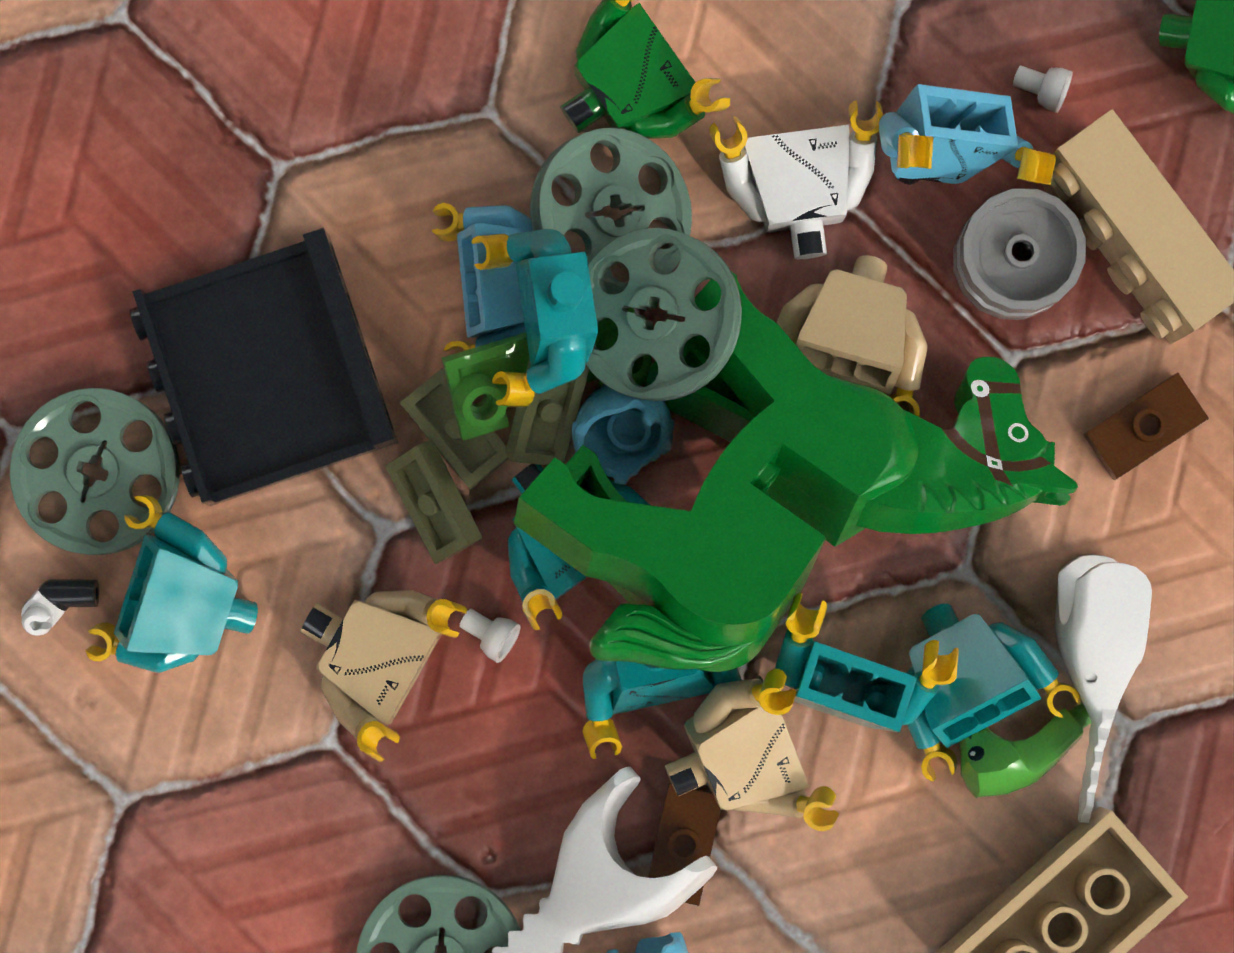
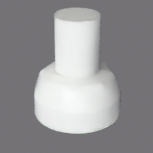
[1013,65,1073,113]
[460,608,521,663]

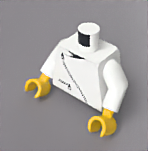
[709,100,883,259]

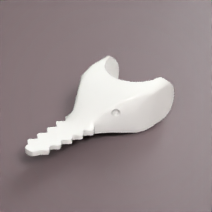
[1055,554,1152,824]
[492,767,717,953]

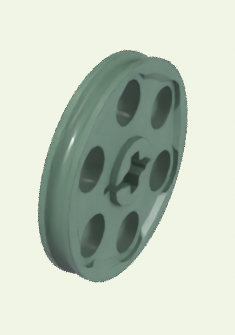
[530,128,692,295]
[585,228,742,401]
[10,388,180,555]
[357,875,521,953]

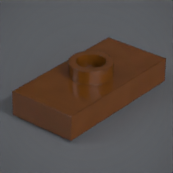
[1083,373,1209,480]
[648,783,721,906]

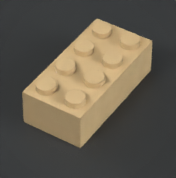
[1042,109,1234,345]
[936,807,1188,953]

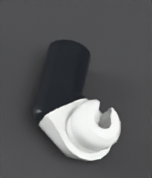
[21,579,99,636]

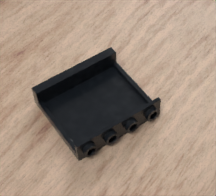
[130,228,398,506]

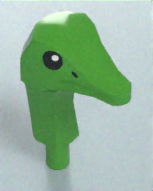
[959,703,1092,798]

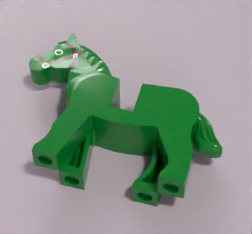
[514,271,1078,672]

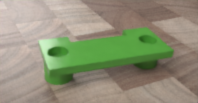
[442,308,652,441]

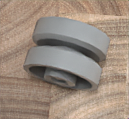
[953,188,1086,320]

